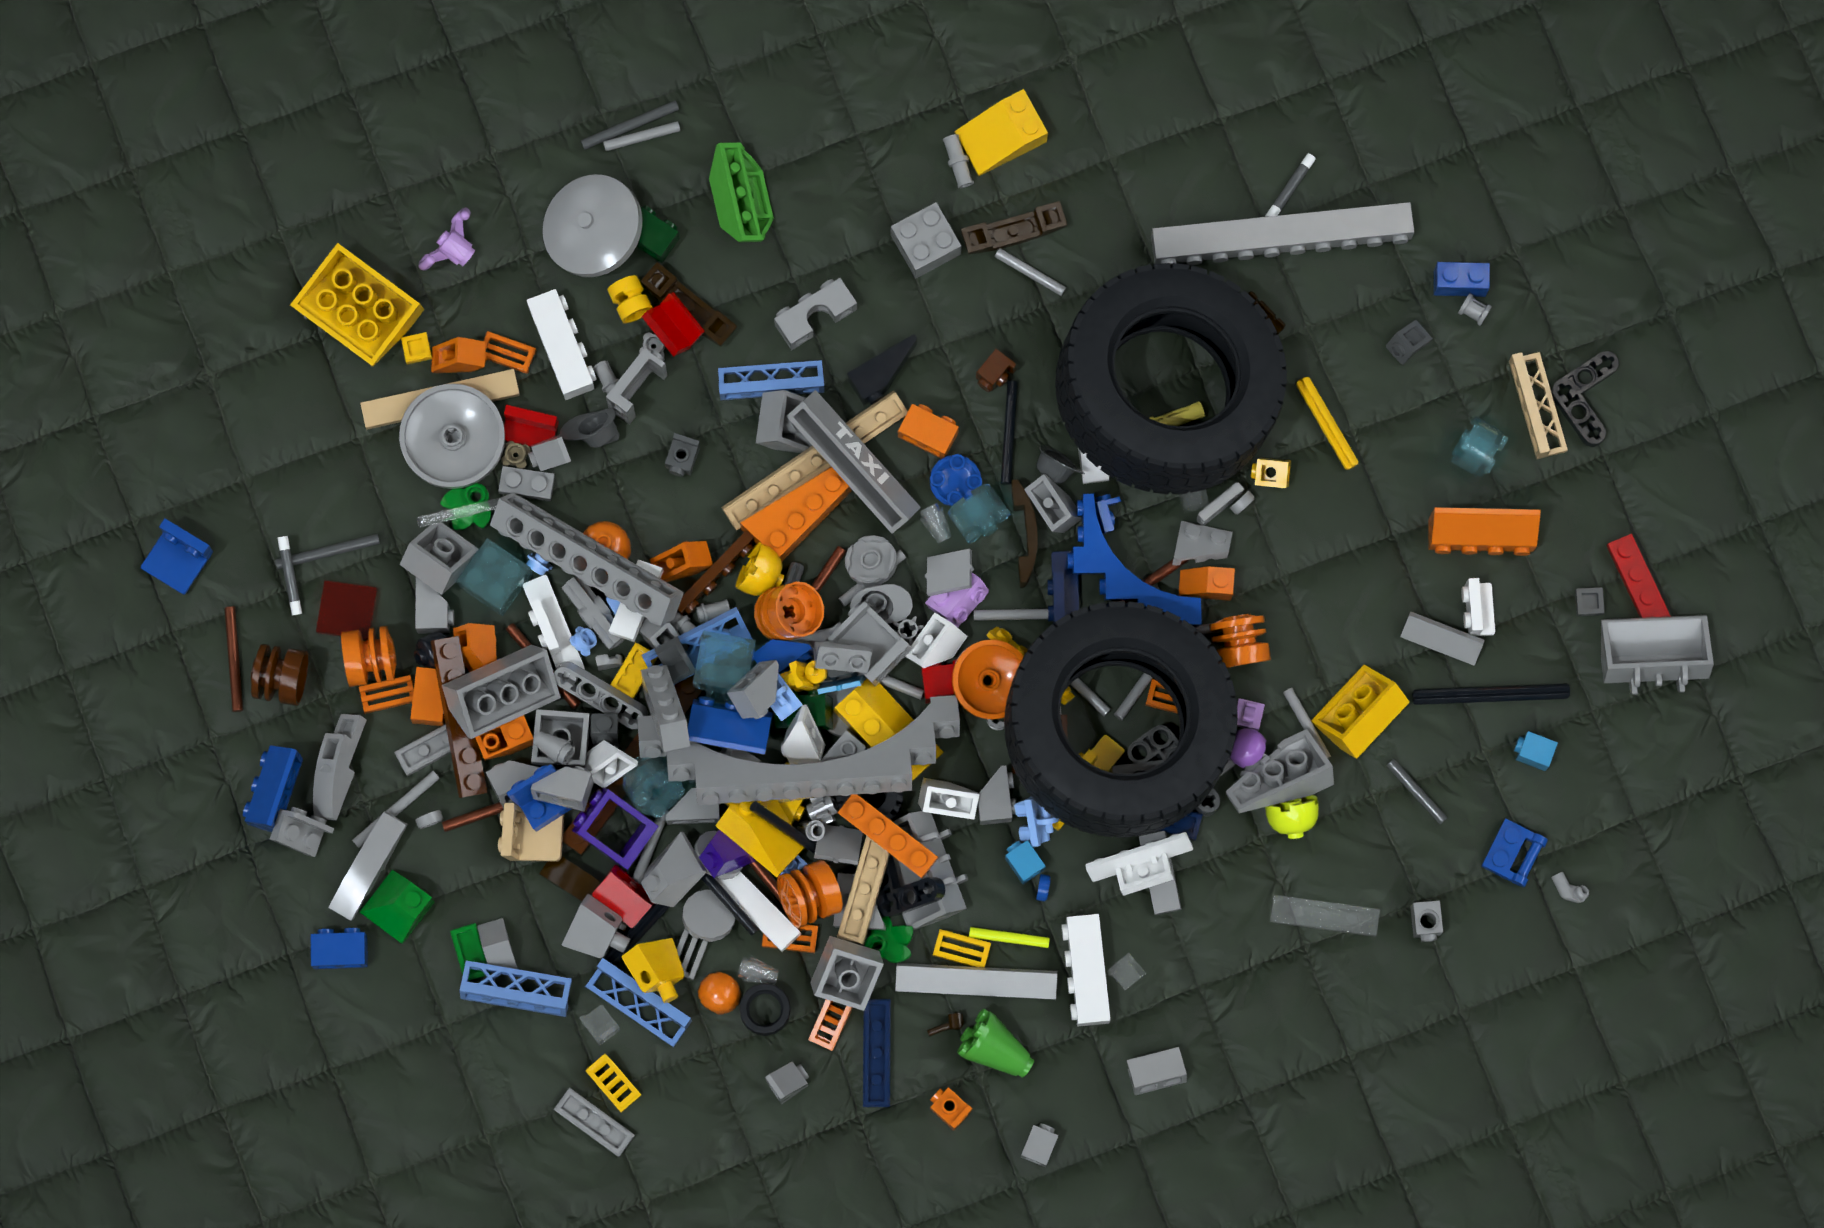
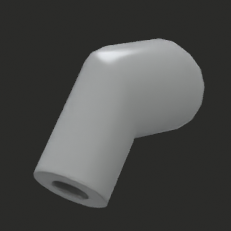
[1551,872,1589,903]

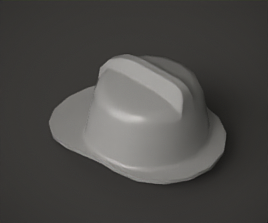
[850,584,913,624]

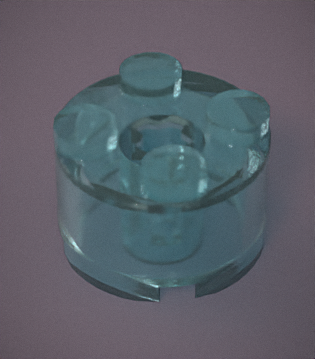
[1450,416,1508,477]
[948,484,1011,544]
[622,756,684,818]

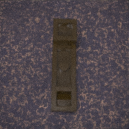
[961,201,1067,254]
[640,262,737,347]
[1011,480,1038,588]
[539,857,630,933]

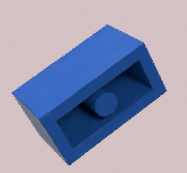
[1434,262,1490,297]
[311,928,368,969]

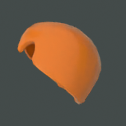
[698,972,742,1015]

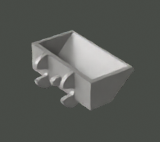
[1601,615,1714,695]
[893,811,968,930]

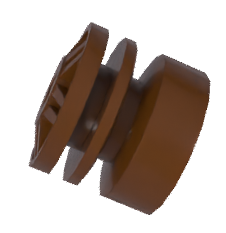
[251,644,309,706]

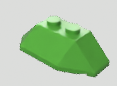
[709,143,774,242]

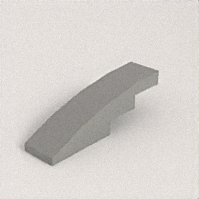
[328,811,408,921]

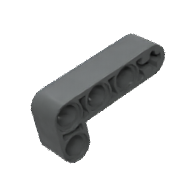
[1126,725,1220,817]

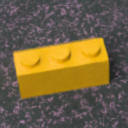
[1311,665,1410,759]

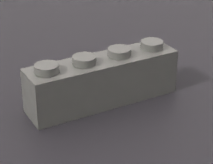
[641,665,690,752]

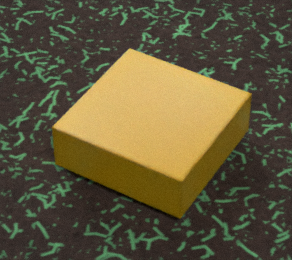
[401,332,432,364]

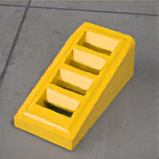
[585,1053,641,1113]

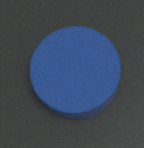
[1036,874,1051,902]

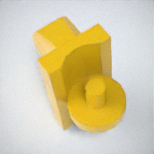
[780,661,828,692]

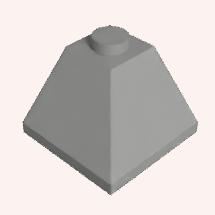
[641,832,706,907]

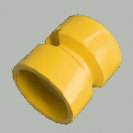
[607,275,653,324]

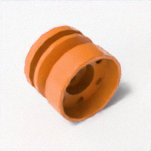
[754,581,824,641]
[1209,614,1271,667]
[341,626,397,687]
[777,860,843,928]

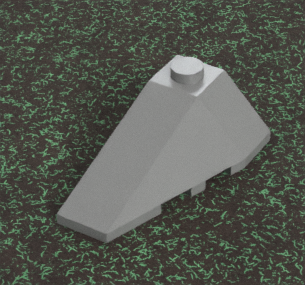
[1226,729,1334,813]

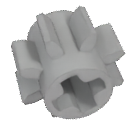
[893,616,924,646]
[806,796,839,825]

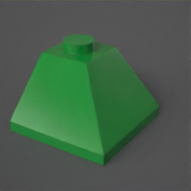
[360,870,435,944]

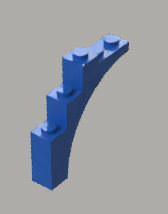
[1067,494,1201,626]

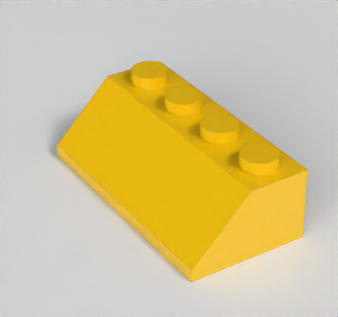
[833,679,944,782]

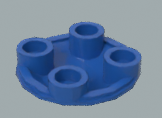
[929,454,982,507]

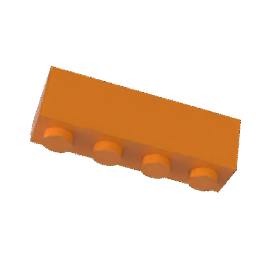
[1428,507,1540,556]

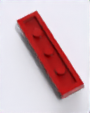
[1607,534,1671,618]

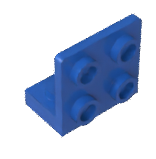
[141,518,213,595]
[506,764,571,832]

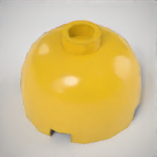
[735,542,784,596]

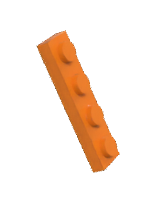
[838,794,939,879]

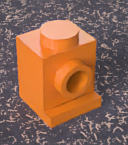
[930,1087,973,1131]

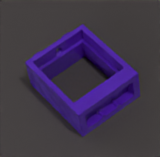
[572,787,659,870]

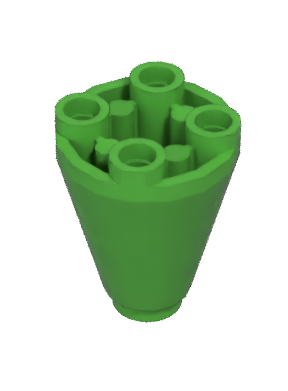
[957,1008,1034,1078]

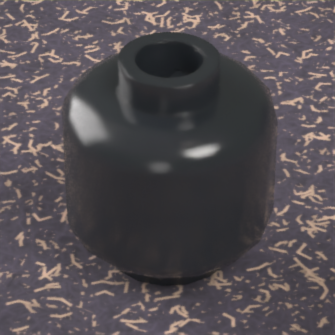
[414,632,450,669]

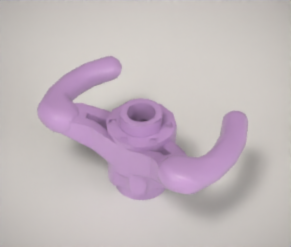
[418,207,475,271]

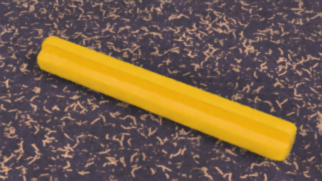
[1296,377,1358,470]

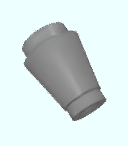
[534,731,575,765]

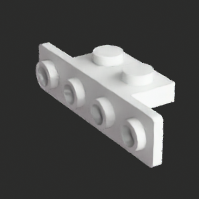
[523,575,585,679]
[1085,832,1193,896]

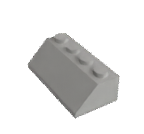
[442,645,561,739]

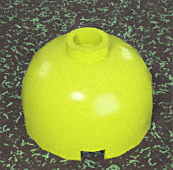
[1265,795,1319,839]

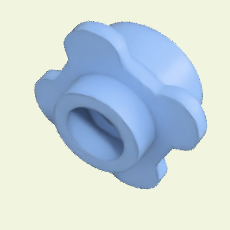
[526,552,553,575]
[570,626,597,656]

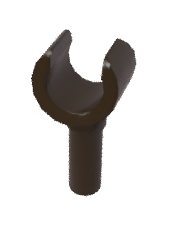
[927,1013,964,1036]

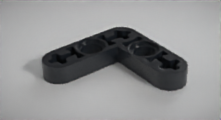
[1551,351,1619,447]
[876,854,945,917]

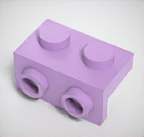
[925,573,989,628]

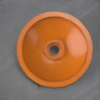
[952,640,1024,720]

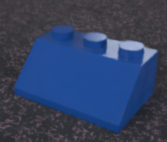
[688,696,772,754]
[243,745,303,832]

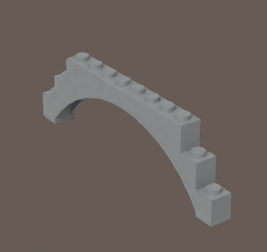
[637,695,960,805]

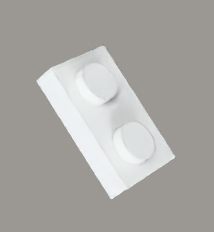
[1461,578,1495,636]

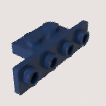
[1047,551,1079,623]

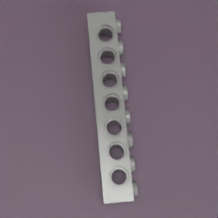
[490,493,684,626]

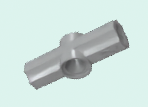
[561,576,625,651]

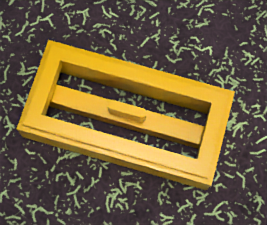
[933,929,991,967]

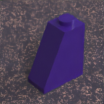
[699,830,756,878]

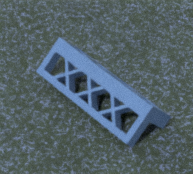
[718,360,824,400]
[642,607,755,685]
[585,958,692,1048]
[459,961,572,1017]

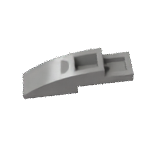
[313,714,367,820]

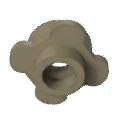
[501,441,530,469]

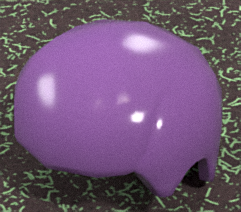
[1230,728,1267,768]

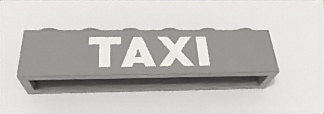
[787,390,921,534]

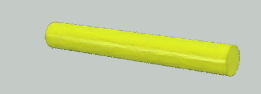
[969,927,1050,948]

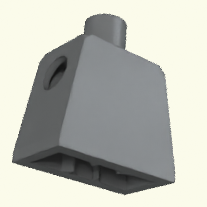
[562,894,631,958]

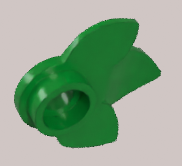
[440,483,491,530]
[864,916,914,963]

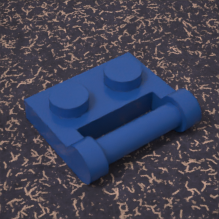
[1481,818,1548,887]

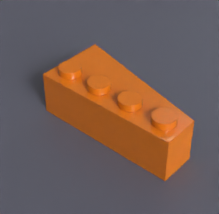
[740,467,851,561]

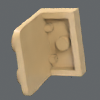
[498,803,564,861]

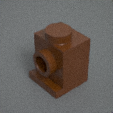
[976,349,1016,392]

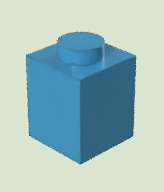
[1514,731,1558,771]
[1005,840,1046,885]

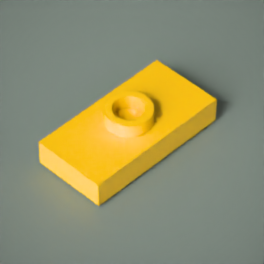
[610,642,658,699]

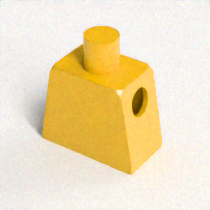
[621,938,685,1003]

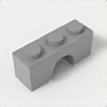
[774,278,857,351]

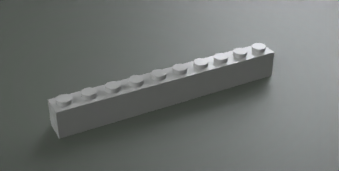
[1151,202,1414,267]

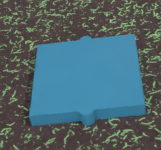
[817,675,866,695]

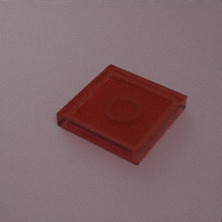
[316,580,378,640]

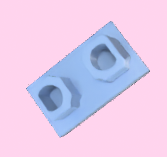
[770,673,803,721]
[1014,797,1060,847]

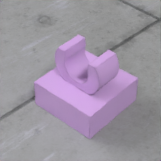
[1237,698,1265,731]

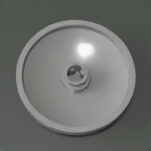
[543,174,643,277]
[399,384,505,489]

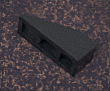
[847,334,917,405]

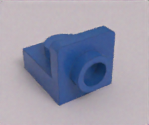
[1095,494,1121,535]

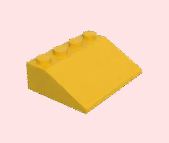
[290,243,425,366]

